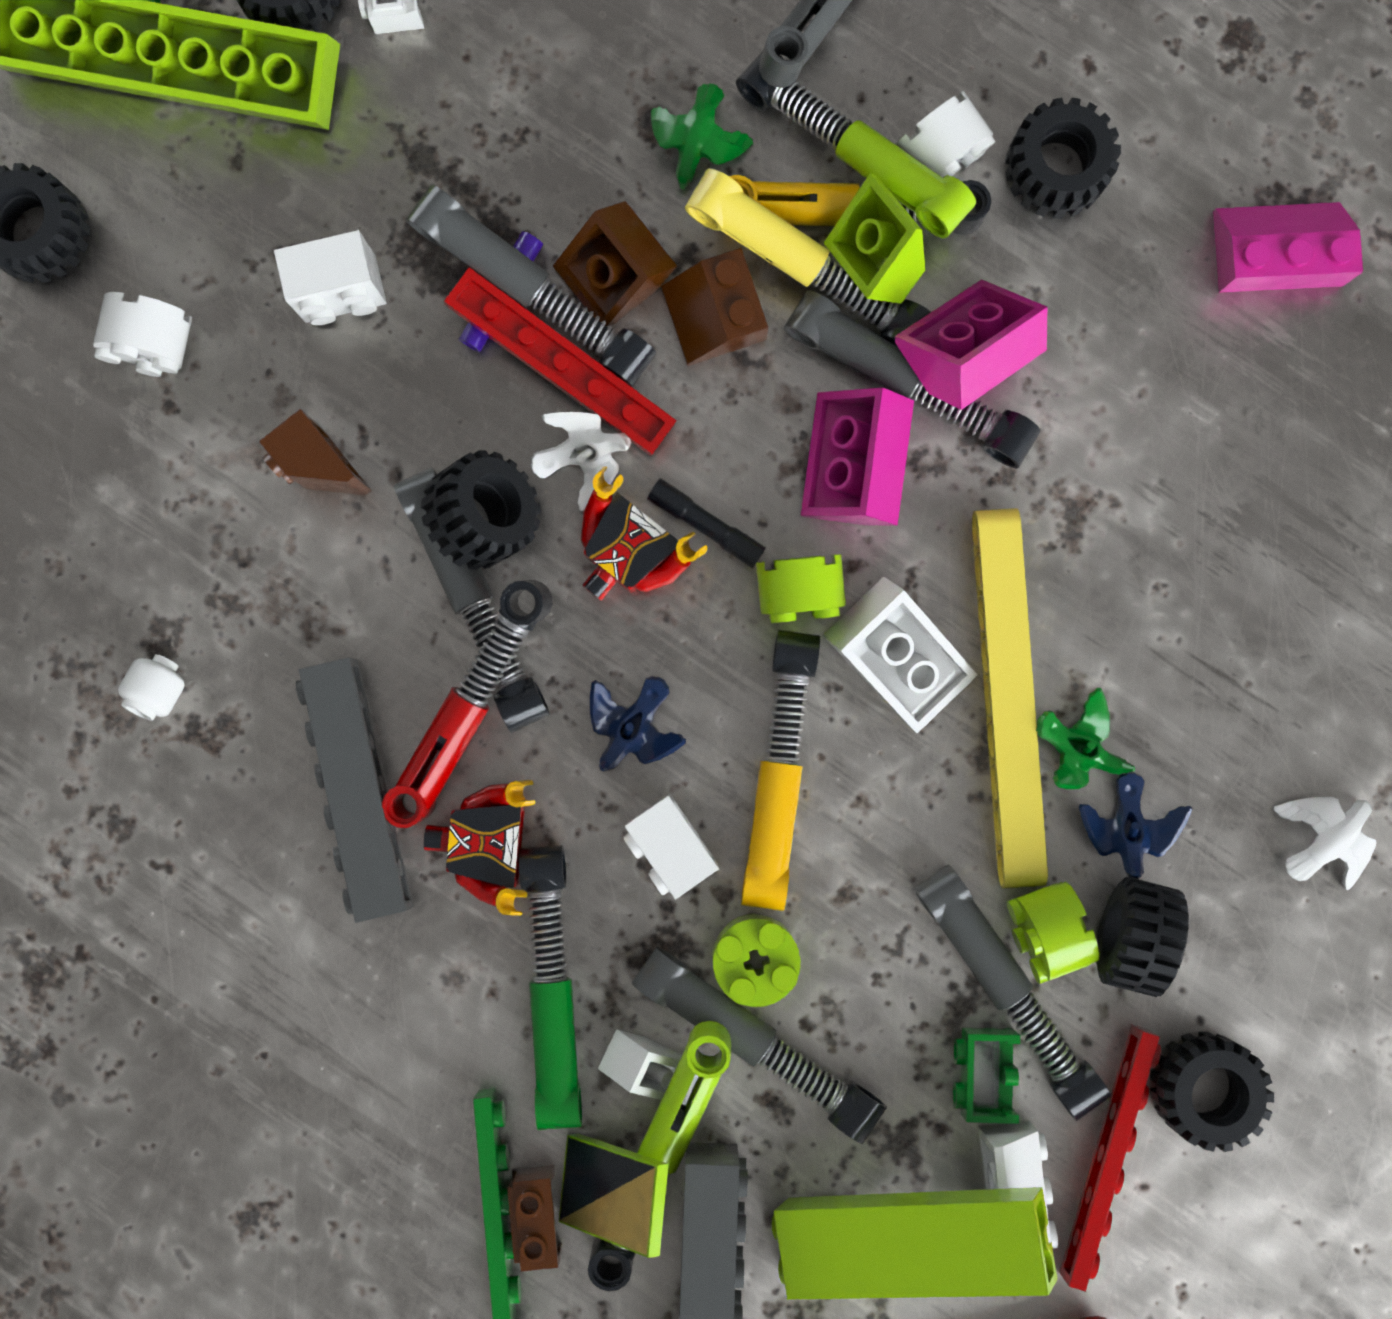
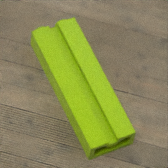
[771,1187,1058,1300]

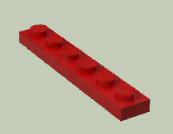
[444,267,677,456]
[1059,1024,1161,1292]

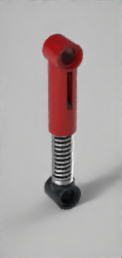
[382,580,553,828]

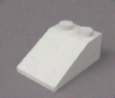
[823,577,978,733]

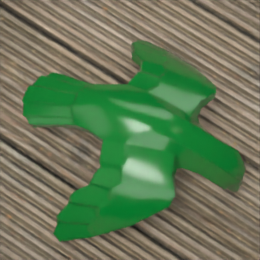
[651,83,753,190]
[1036,688,1135,789]

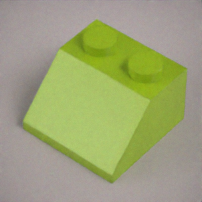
[824,173,925,304]

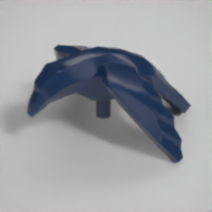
[590,676,686,772]
[1079,772,1193,879]

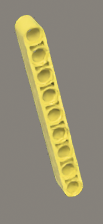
[972,508,1048,889]

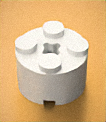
[896,91,995,177]
[93,292,192,377]

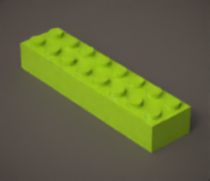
[0,0,340,130]

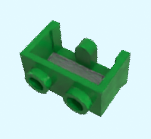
[953,1028,1021,1124]

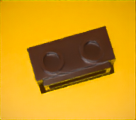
[507,1165,562,1272]

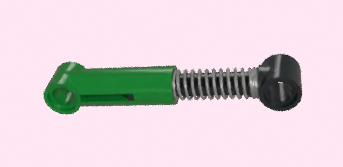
[519,845,582,1130]

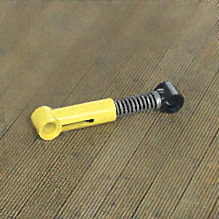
[685,168,931,345]

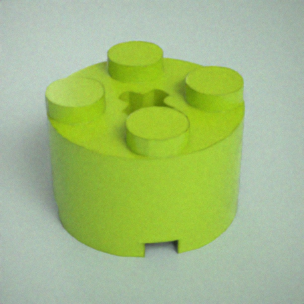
[756,554,846,623]
[1006,882,1099,984]
[712,913,801,1007]

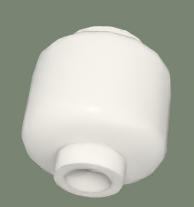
[118,654,185,721]

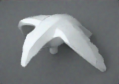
[530,412,631,513]
[1274,797,1376,890]

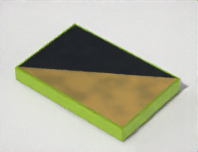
[558,1133,669,1258]

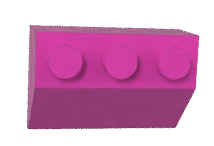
[1213,202,1363,293]
[895,279,1048,410]
[801,387,914,526]

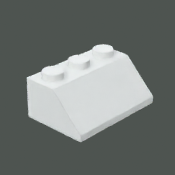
[978,1121,1058,1248]

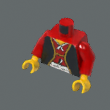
[580,466,708,601]
[424,780,535,916]

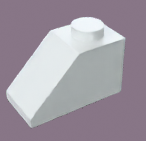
[598,1029,698,1105]

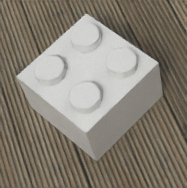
[274,230,387,325]
[623,793,719,900]

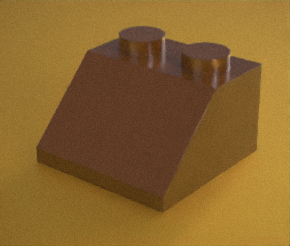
[553,201,677,327]
[661,248,769,367]
[259,409,372,496]

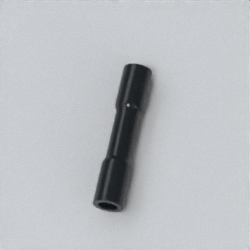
[647,478,766,569]

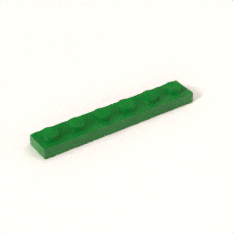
[473,1088,521,1319]

